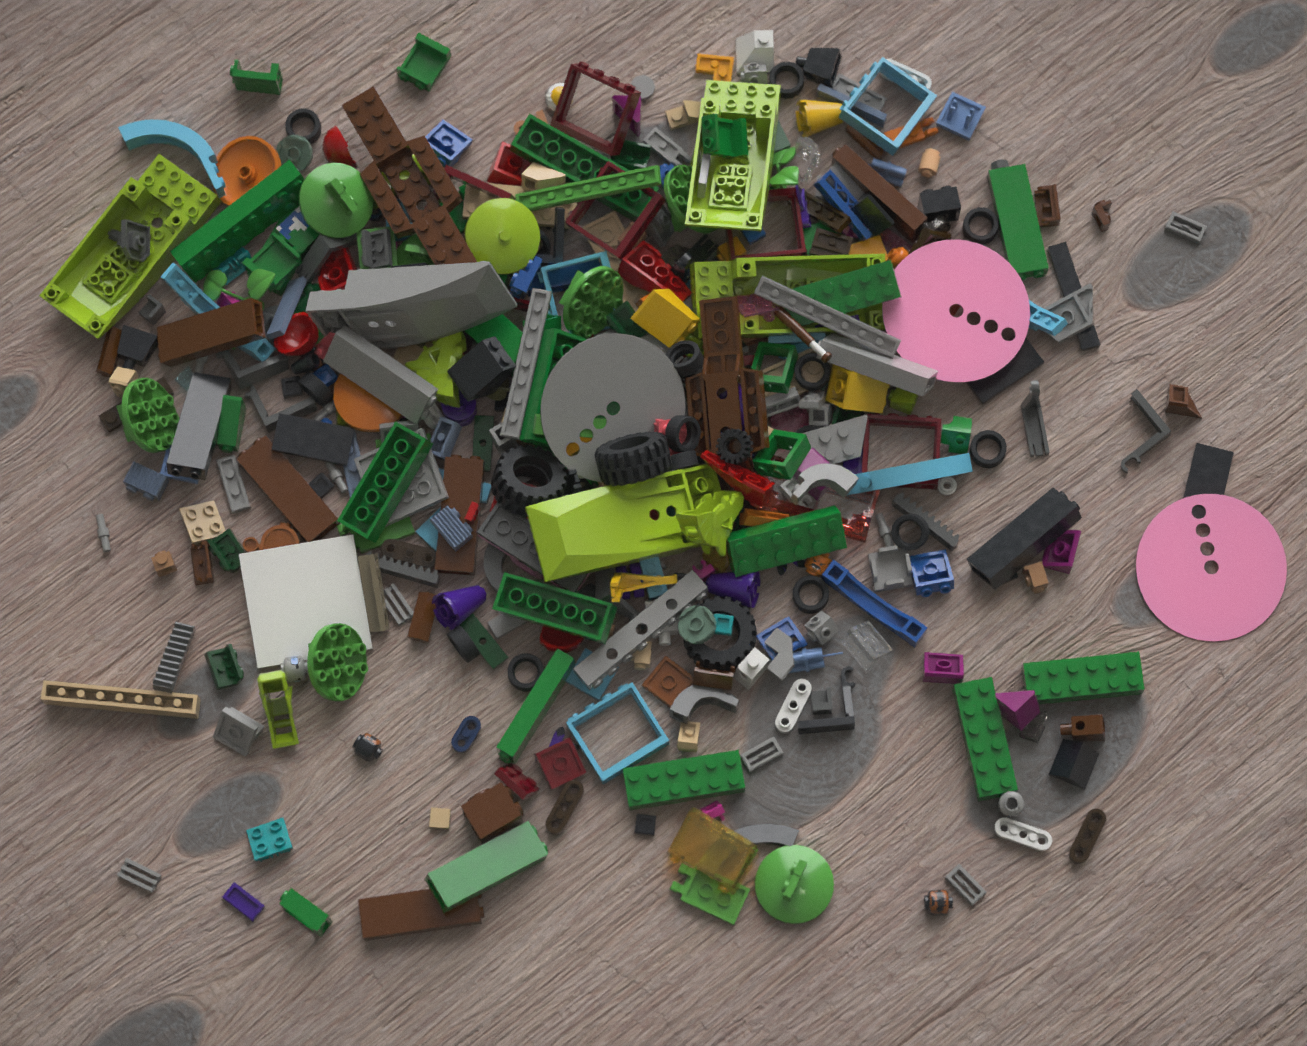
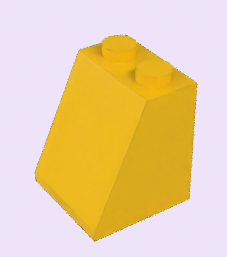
[631,289,701,348]
[825,364,890,413]

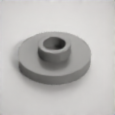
[631,75,655,100]

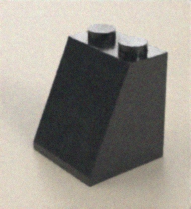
[447,337,516,401]

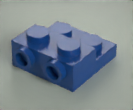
[425,120,473,168]
[509,256,543,299]
[909,549,954,597]

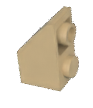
[521,162,566,191]
[109,367,139,398]

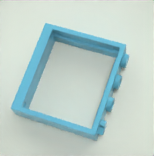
[839,57,937,156]
[537,251,615,334]
[566,682,669,785]

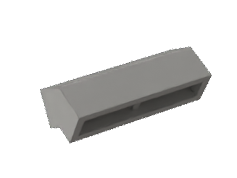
[765,387,800,417]

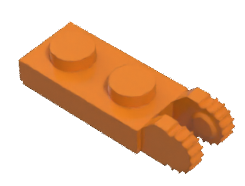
[884,117,938,149]

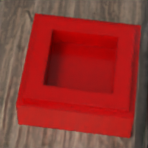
[465,501,480,525]

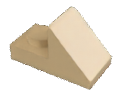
[665,100,701,130]
[677,721,700,752]

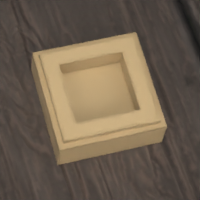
[429,808,451,829]

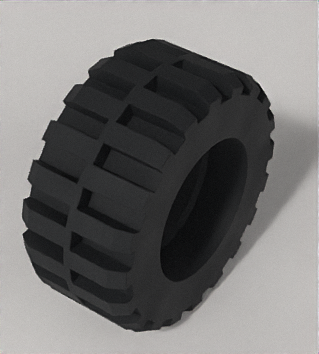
[594,431,672,486]
[491,445,568,518]
[683,596,757,671]

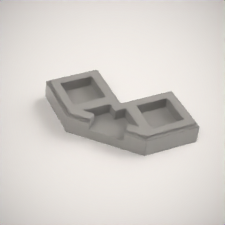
[765,628,795,681]

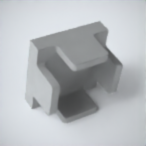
[868,545,913,592]

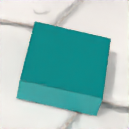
[714,613,734,636]

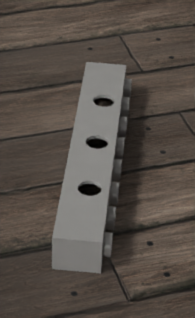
[573,570,708,690]

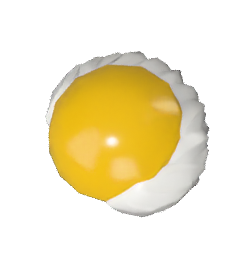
[545,83,573,111]

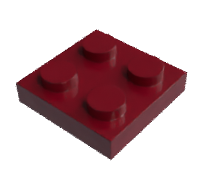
[534,737,587,789]
[494,763,540,800]

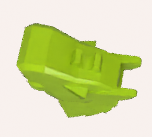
[405,331,467,408]
[675,490,744,556]
[257,670,299,749]

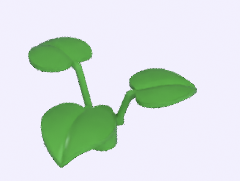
[769,147,799,190]
[203,269,276,350]

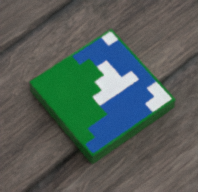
[274,206,320,255]

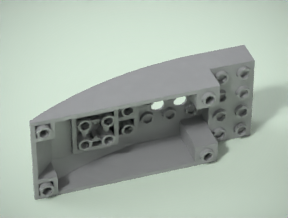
[306,261,517,350]

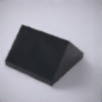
[851,193,895,237]
[1048,739,1099,790]

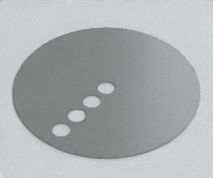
[541,333,685,482]

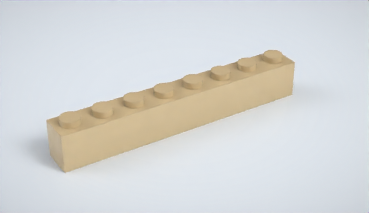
[41,680,201,719]

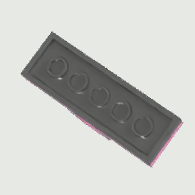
[477,502,590,593]

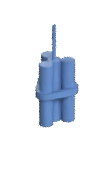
[867,158,907,187]
[789,647,843,673]

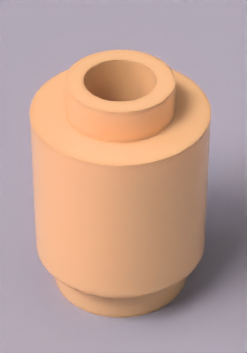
[918,148,941,178]

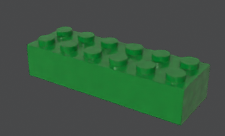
[785,260,902,327]
[519,328,587,451]
[337,421,434,543]
[726,505,847,577]
[492,572,617,645]
[1021,652,1145,705]
[952,677,1018,802]
[623,750,745,811]

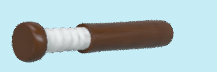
[774,306,832,363]

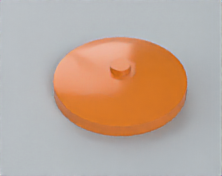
[212,136,281,206]
[333,374,403,432]

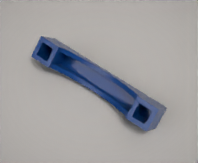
[821,560,928,648]

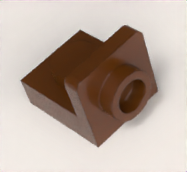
[1092,200,1112,232]

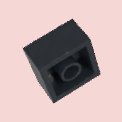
[917,186,961,226]

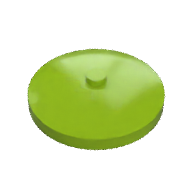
[464,198,540,274]

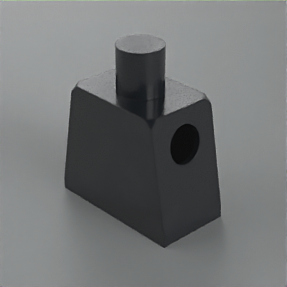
[795,48,842,88]
[117,325,158,370]

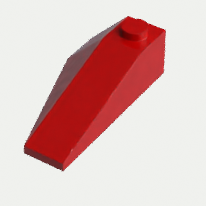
[486,141,532,186]
[617,240,692,302]
[318,247,357,291]
[700,450,775,507]

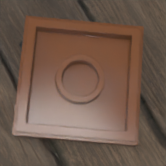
[642,655,694,708]

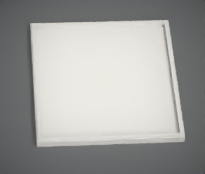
[239,534,373,668]

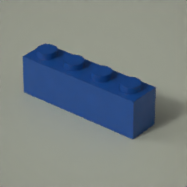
[524,259,600,297]

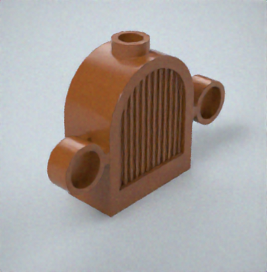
[243,522,300,552]

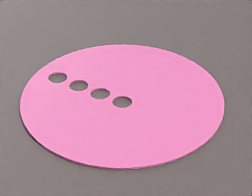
[882,240,1030,383]
[1136,494,1287,641]

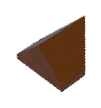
[1165,384,1202,419]

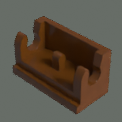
[1034,184,1061,227]
[190,541,215,586]
[693,661,735,690]

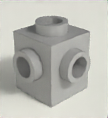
[740,63,767,84]
[804,611,840,645]

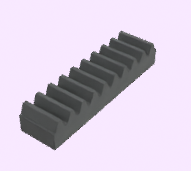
[892,492,959,552]
[366,551,440,588]
[153,622,195,693]

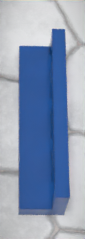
[813,169,872,241]

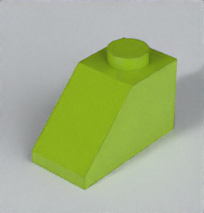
[888,387,918,415]

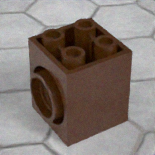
[461,782,524,845]

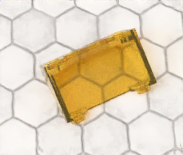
[667,807,759,895]

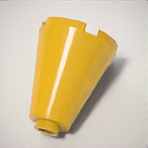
[795,100,844,137]

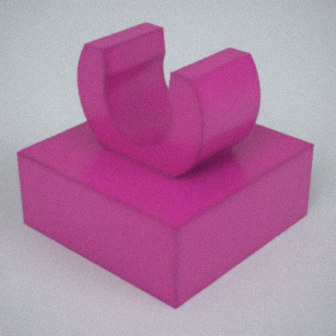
[216,289,241,307]
[692,560,715,582]
[700,800,725,826]

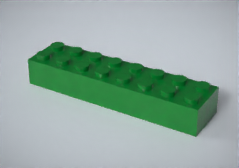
[510,113,659,222]
[170,159,304,283]

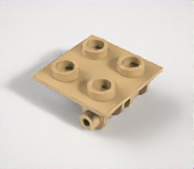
[179,500,226,545]

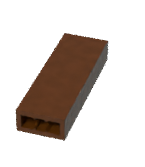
[831,144,927,243]
[157,298,266,367]
[236,435,340,542]
[435,454,485,576]
[358,889,485,941]

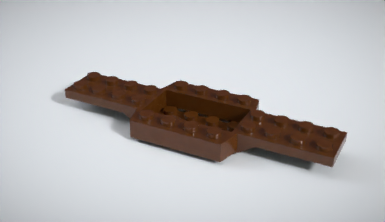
[341,86,477,265]
[685,296,770,527]

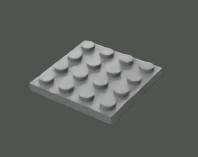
[354,428,449,527]

